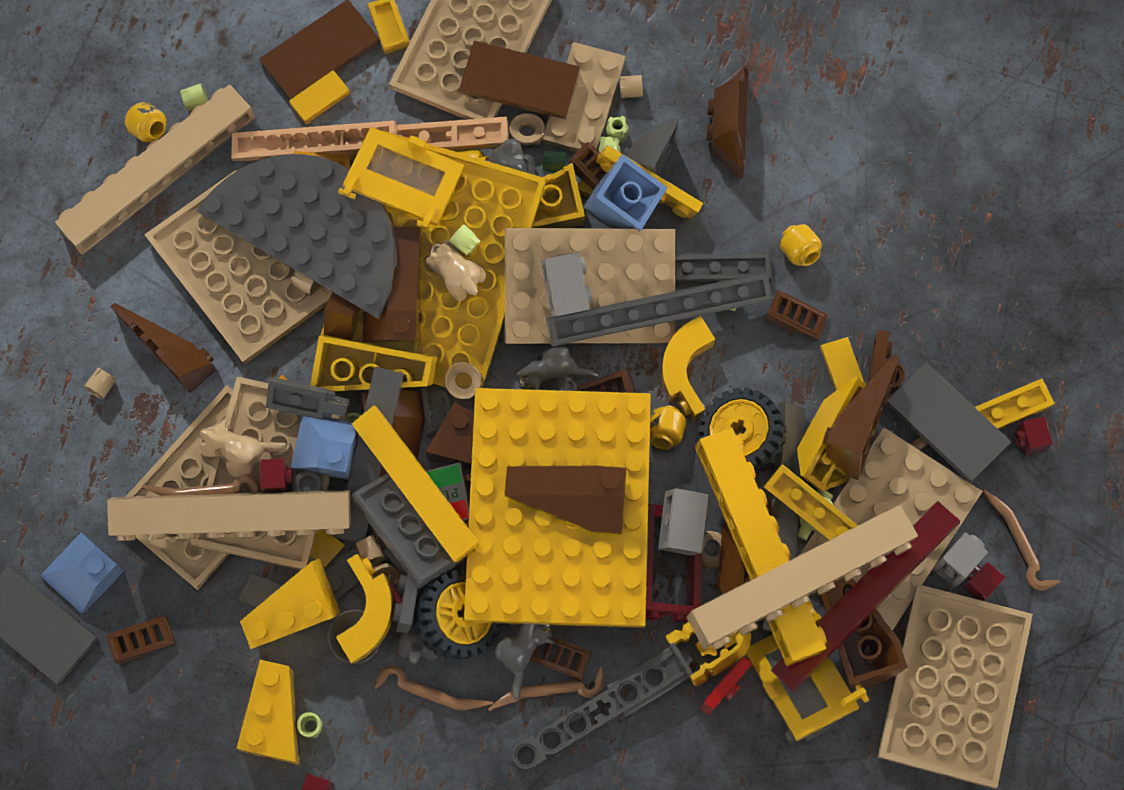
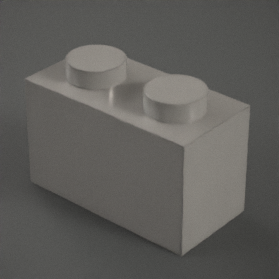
[540,252,592,316]
[658,488,710,556]
[932,532,988,588]

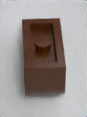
[867,330,906,394]

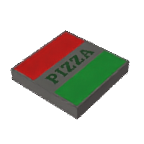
[426,462,470,523]

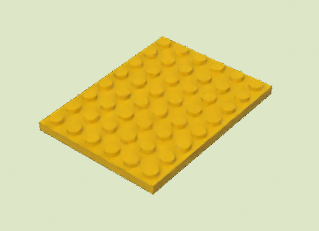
[320,131,547,388]
[464,388,651,628]

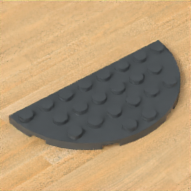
[196,154,397,319]

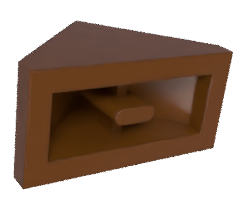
[324,292,360,340]

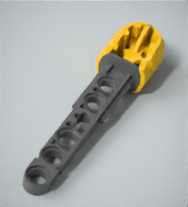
[512,622,751,770]

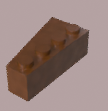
[426,402,474,470]

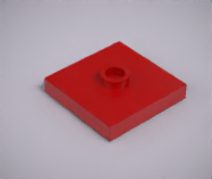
[701,657,752,716]

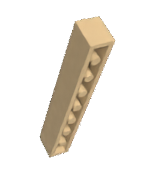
[55,84,255,255]
[107,490,351,540]
[686,505,918,650]

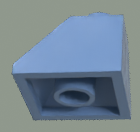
[583,154,667,232]
[291,416,359,480]
[40,533,124,614]

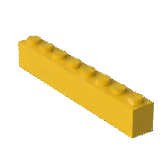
[695,428,826,666]

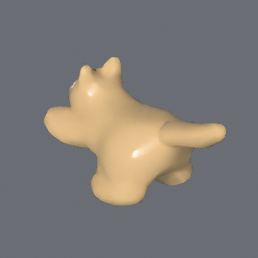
[426,239,486,301]
[199,418,286,477]

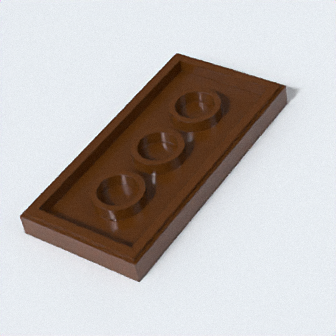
[259,0,380,100]
[459,41,580,120]

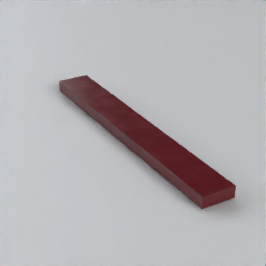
[771,501,960,693]

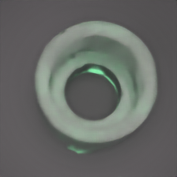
[542,151,567,173]

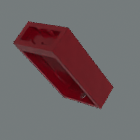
[645,504,702,622]

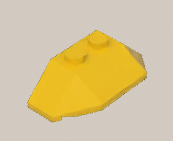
[797,377,875,491]

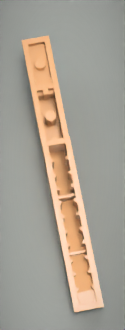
[231,117,508,161]

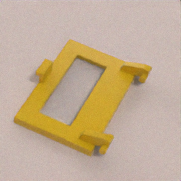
[338,127,464,232]
[746,611,869,742]

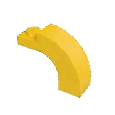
[661,316,715,422]
[336,554,394,664]

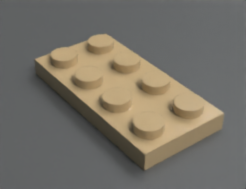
[542,42,625,152]

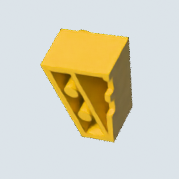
[240,558,341,649]
[236,660,300,765]

